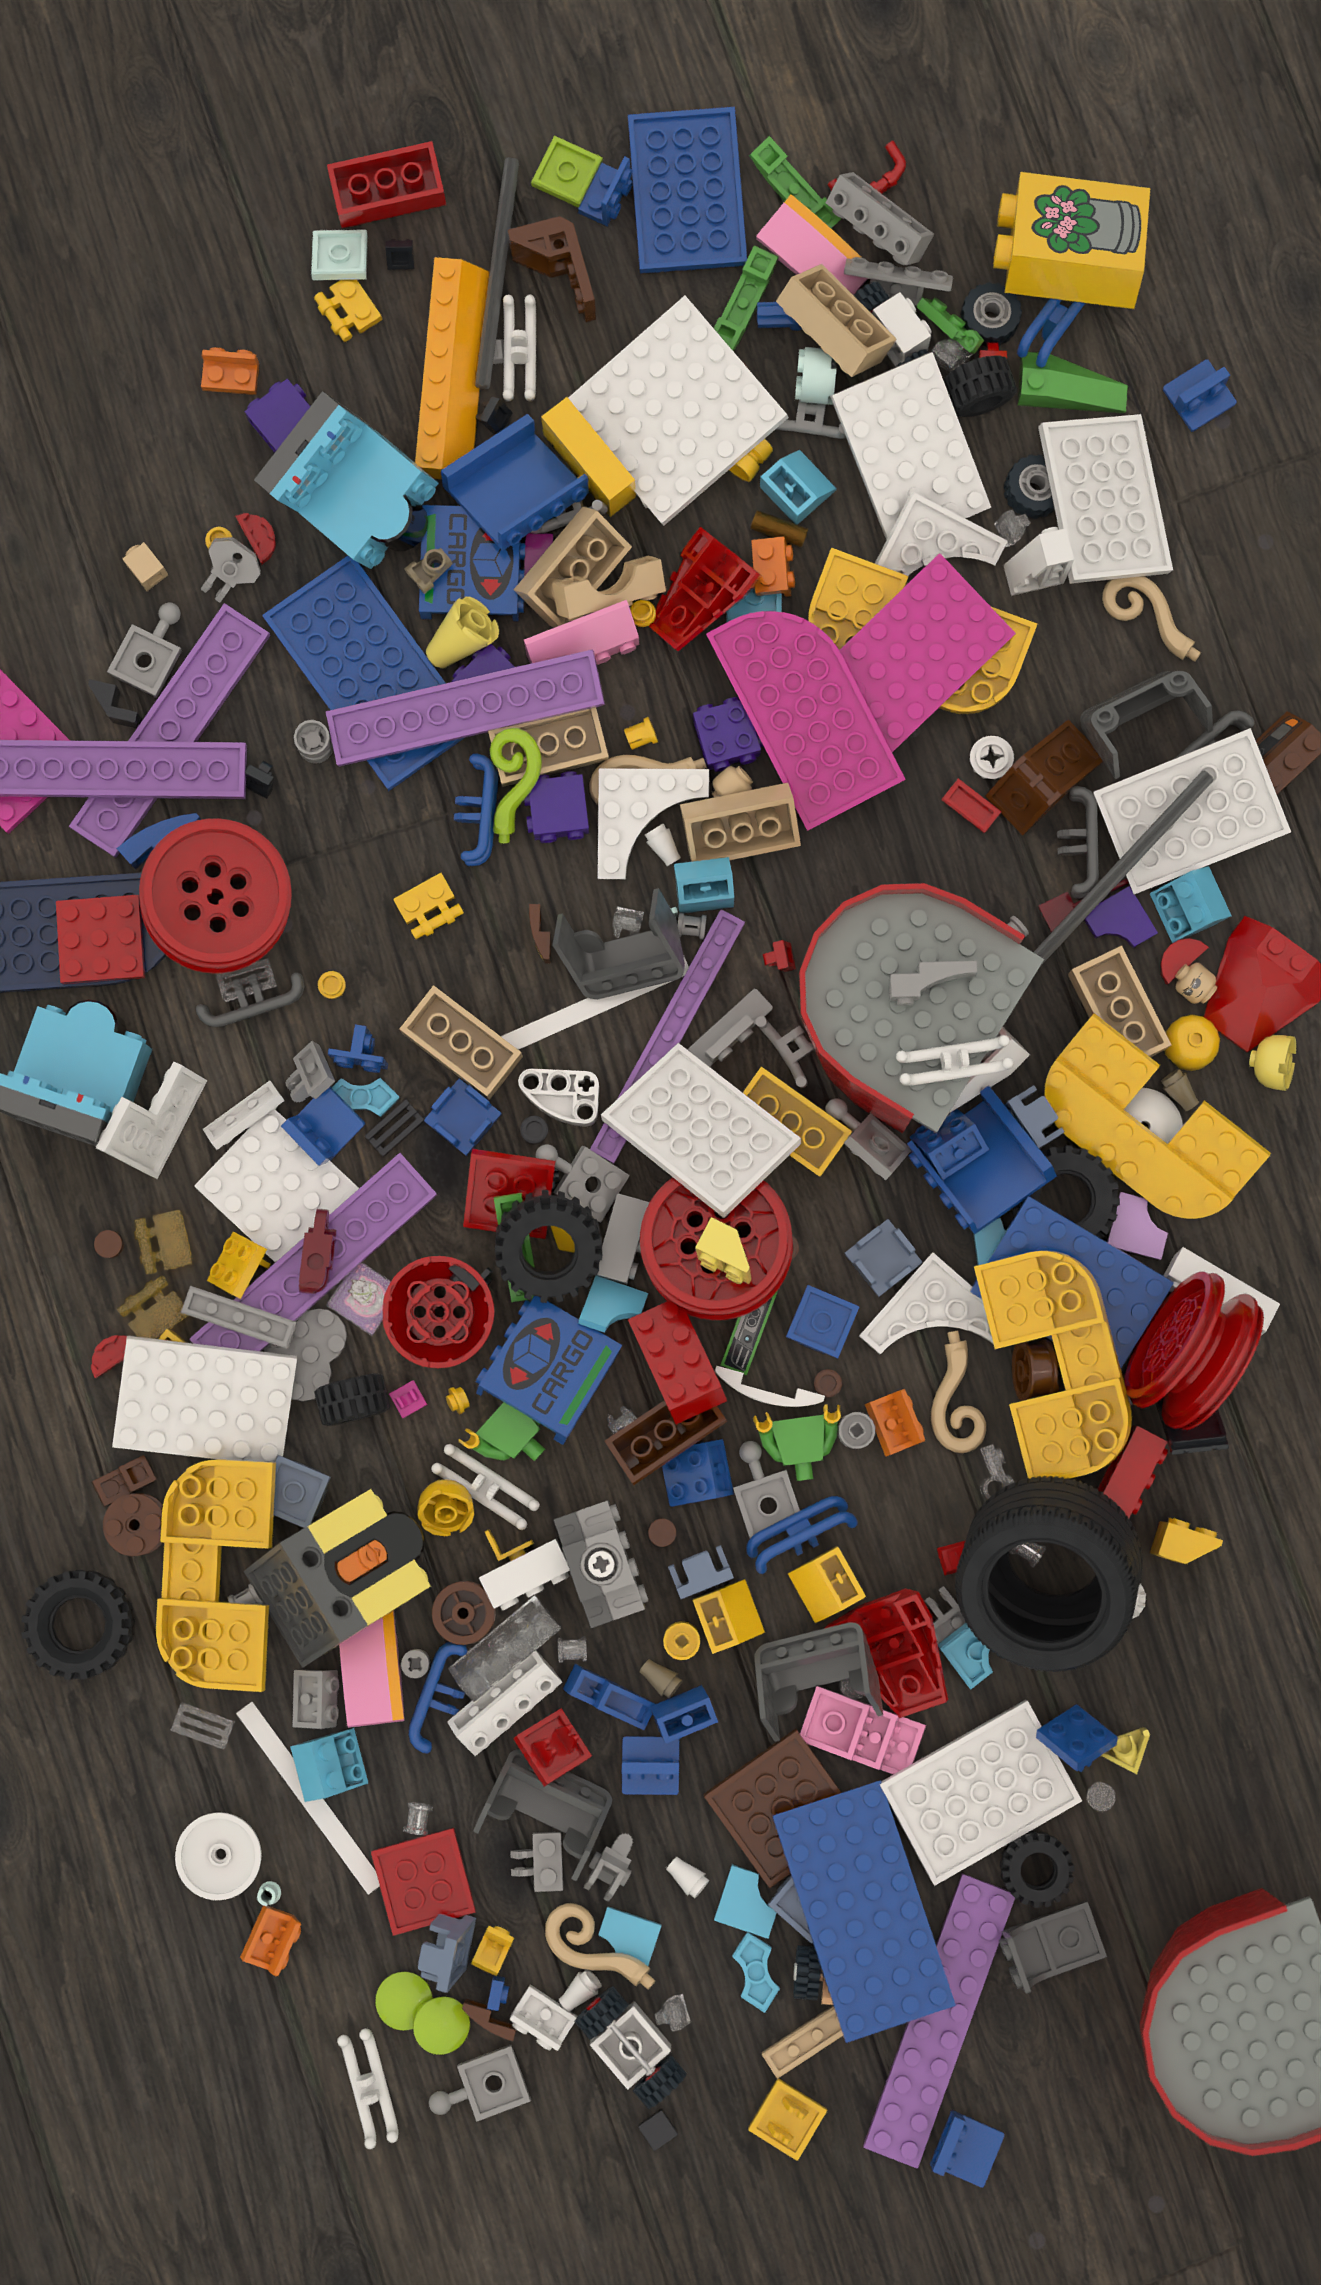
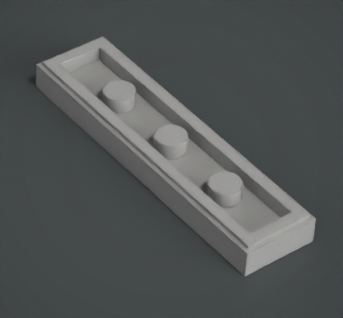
[181,1286,297,1349]

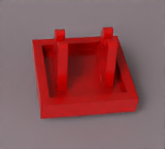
[513,1708,592,1787]

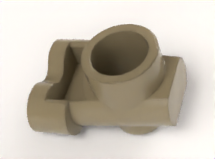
[404,548,453,594]

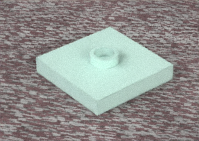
[311,230,368,280]

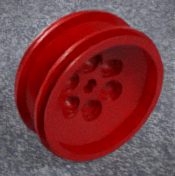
[139,819,291,974]
[640,1178,793,1320]
[1124,1271,1264,1430]

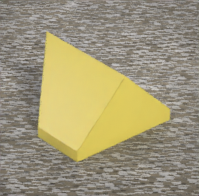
[1101,1727,1150,1774]

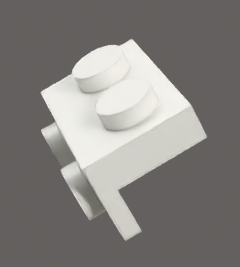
[510,1985,577,2051]

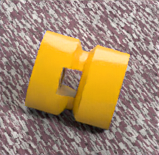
[729,439,773,482]
[663,1621,700,1660]

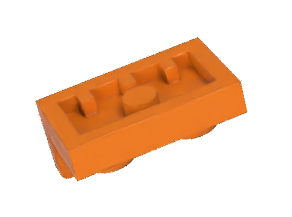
[201,347,259,395]

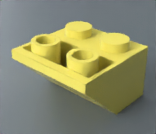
[695,1217,751,1284]

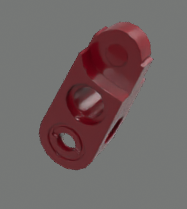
[299,1209,337,1294]

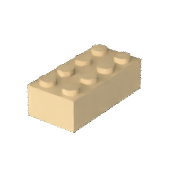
[776,264,897,377]
[514,507,632,627]
[488,707,609,787]
[680,783,801,862]
[1068,946,1171,1057]
[400,985,523,1100]

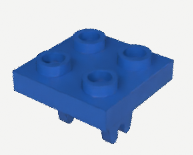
[1036,1704,1118,1772]

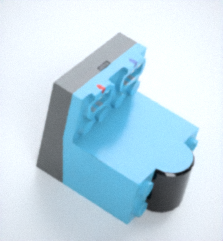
[254,391,438,569]
[0,999,152,1146]

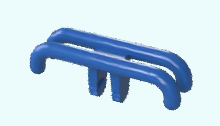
[1017,298,1085,368]
[454,754,498,866]
[746,1496,858,1574]
[409,1642,467,1754]

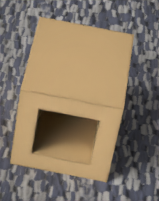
[123,543,168,591]

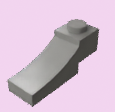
[889,961,977,1006]

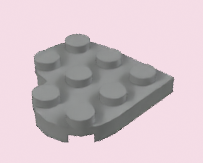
[263,1309,348,1401]

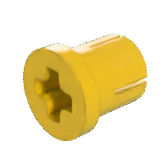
[624,717,658,750]

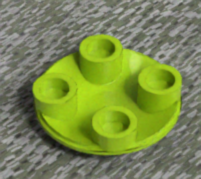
[376,1972,433,2030]
[413,1997,470,2055]

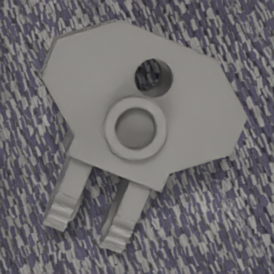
[201,537,261,603]
[584,1833,633,1902]

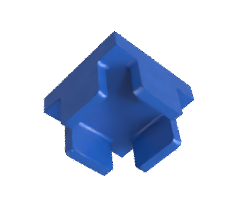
[424,1078,502,1157]
[786,1285,860,1359]

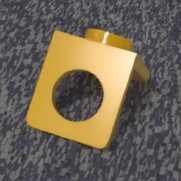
[485,1530,534,1561]

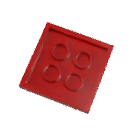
[56,895,145,984]
[463,1149,556,1239]
[371,1827,476,1936]

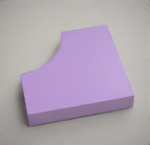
[1107,1192,1168,1260]

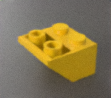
[1150,1518,1223,1564]
[788,1546,866,1623]
[693,1579,765,1654]

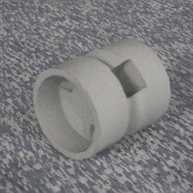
[294,720,333,764]
[837,1412,875,1449]

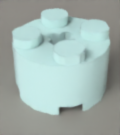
[795,347,836,405]

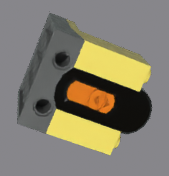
[244,1489,430,1668]

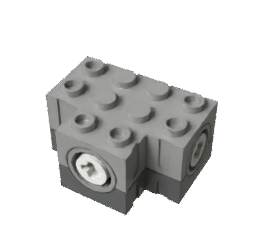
[554,1500,649,1628]

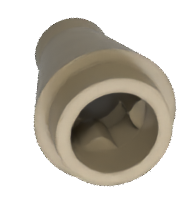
[1161,1069,1199,1111]
[639,1659,683,1699]

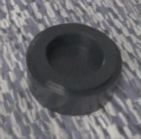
[520,1116,548,1144]

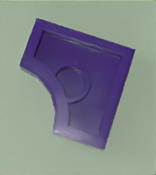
[1084,886,1158,948]

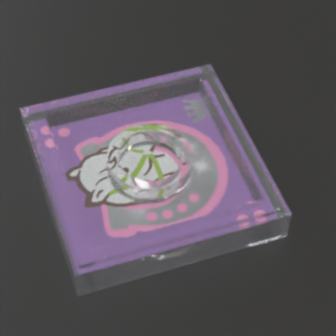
[326,1262,391,1336]

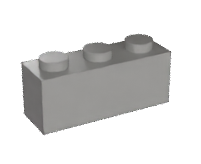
[595,1193,650,1284]

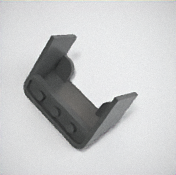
[1080,671,1213,779]
[553,888,685,1000]
[754,1622,883,1742]
[473,1750,612,1881]

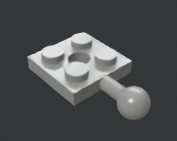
[107,603,182,698]
[825,1098,911,1180]
[536,1144,630,1223]
[733,1441,800,1538]
[429,2044,531,2122]

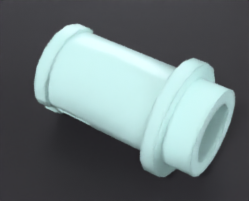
[257,1881,281,1906]

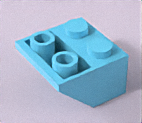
[760,450,836,525]
[674,857,734,913]
[1150,866,1231,943]
[291,1728,368,1802]

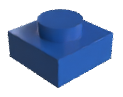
[487,1976,509,2011]

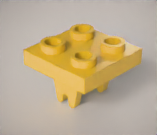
[207,1232,271,1299]
[748,2078,827,2161]

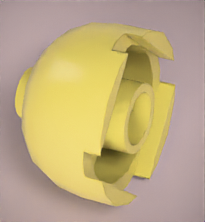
[1249,1035,1296,1091]

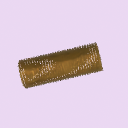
[751,510,808,548]

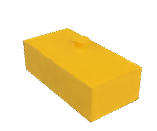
[541,397,636,517]
[743,1067,853,1177]

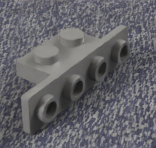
[844,257,953,306]
[687,989,773,1067]

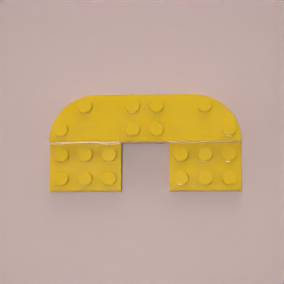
[808,548,1037,714]
[1045,1013,1271,1219]
[974,1251,1132,1479]
[156,1459,276,1692]

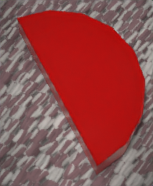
[235,513,276,565]
[1160,938,1209,985]
[91,1335,127,1379]

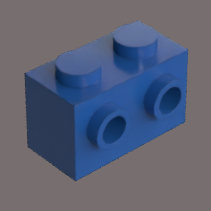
[650,1685,718,1744]

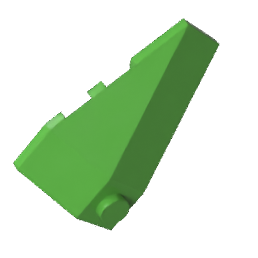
[1018,352,1128,413]

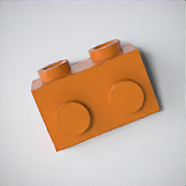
[752,536,795,597]
[865,1389,925,1456]
[240,1905,301,1976]

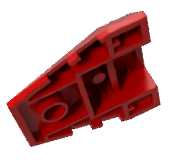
[649,527,762,651]
[1203,916,1321,1052]
[825,1588,948,1718]

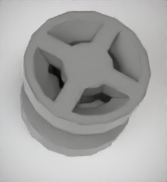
[401,1649,431,1678]

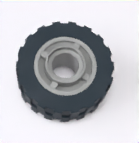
[960,282,1022,347]
[1003,454,1055,519]

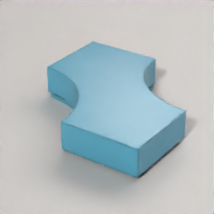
[332,1078,400,1117]
[732,1932,780,2013]

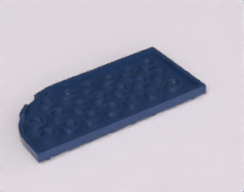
[0,873,185,993]

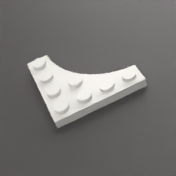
[875,491,1008,576]
[598,768,709,880]
[859,1252,994,1355]

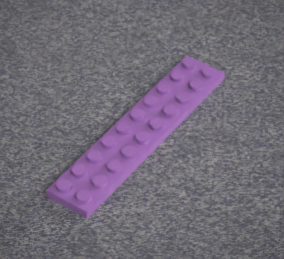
[69,603,271,858]
[326,649,605,767]
[0,740,247,799]
[190,1153,437,1352]
[863,1873,1015,2169]

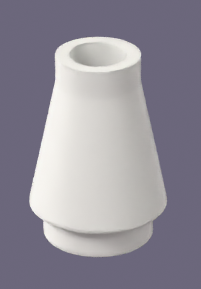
[645,824,681,866]
[666,1857,709,1898]
[559,1970,601,2012]

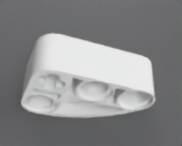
[518,1069,599,1127]

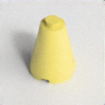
[426,597,499,668]

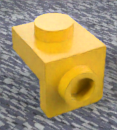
[471,1926,514,1976]

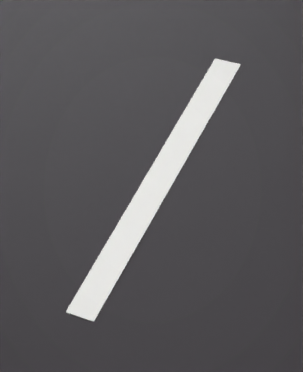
[501,955,689,1050]
[236,1702,380,1895]

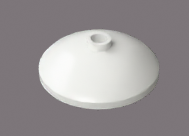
[1124,1088,1183,1144]
[175,1812,262,1900]

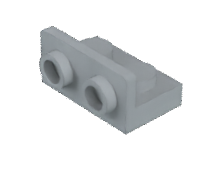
[293,1669,339,1729]

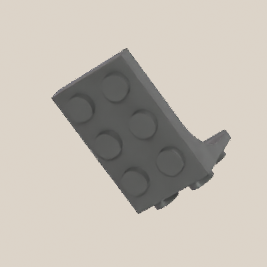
[999,1900,1107,1994]

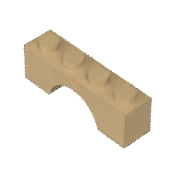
[552,556,666,621]

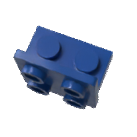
[1163,360,1237,432]
[328,1024,388,1073]
[622,1736,679,1795]

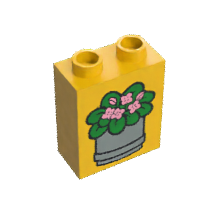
[993,172,1150,309]

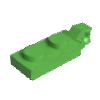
[917,297,984,354]

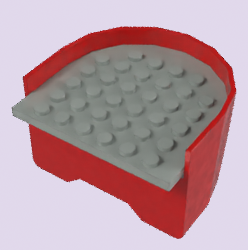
[799,883,1044,1134]
[1139,1888,1321,2156]

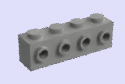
[826,172,934,265]

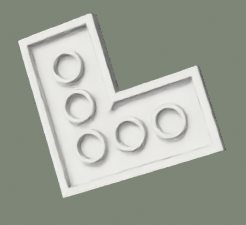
[96,1062,207,1179]

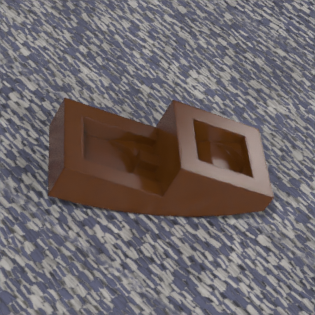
[529,904,551,964]
[92,1455,156,1507]
[462,1998,516,2041]

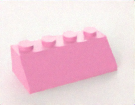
[524,600,639,664]

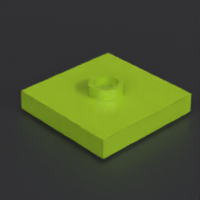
[531,136,603,208]

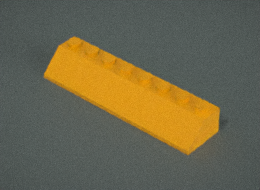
[415,257,490,479]

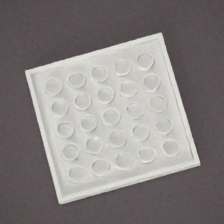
[569,296,789,526]

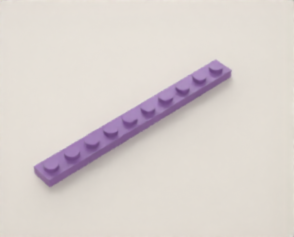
[590,909,745,1164]

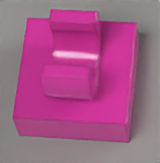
[389,1380,428,1418]

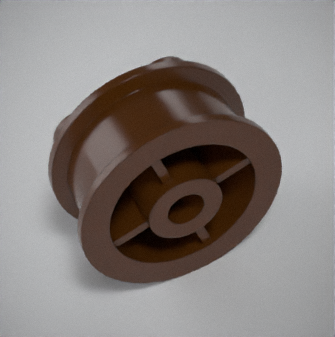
[1012,1339,1060,1401]
[103,1493,164,1556]
[432,1581,496,1645]

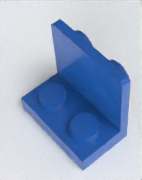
[578,157,633,226]
[281,1087,365,1166]
[910,1109,989,1180]
[662,1439,734,1507]
[930,2110,1004,2187]

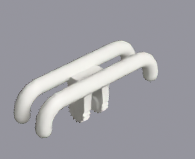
[503,295,536,402]
[896,1035,1014,1086]
[431,1444,540,1530]
[337,2029,399,2149]

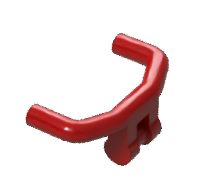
[827,140,906,194]

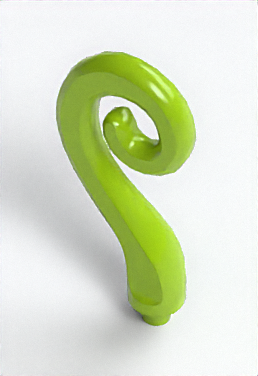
[490,728,542,843]

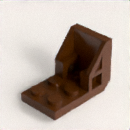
[507,216,596,322]
[986,719,1103,835]

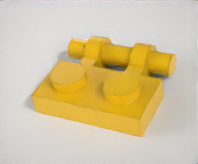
[314,279,382,342]
[393,873,464,939]

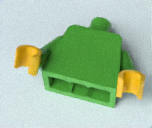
[459,1402,545,1461]
[753,1404,841,1481]

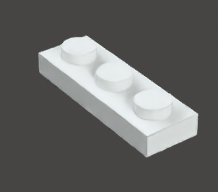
[203,1081,284,1150]

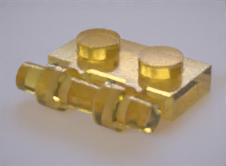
[134,1210,193,1275]
[117,1275,188,1339]

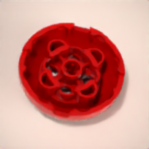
[382,1256,494,1368]

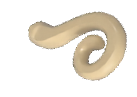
[1102,576,1201,662]
[589,755,707,805]
[931,1330,986,1453]
[545,1903,655,1989]

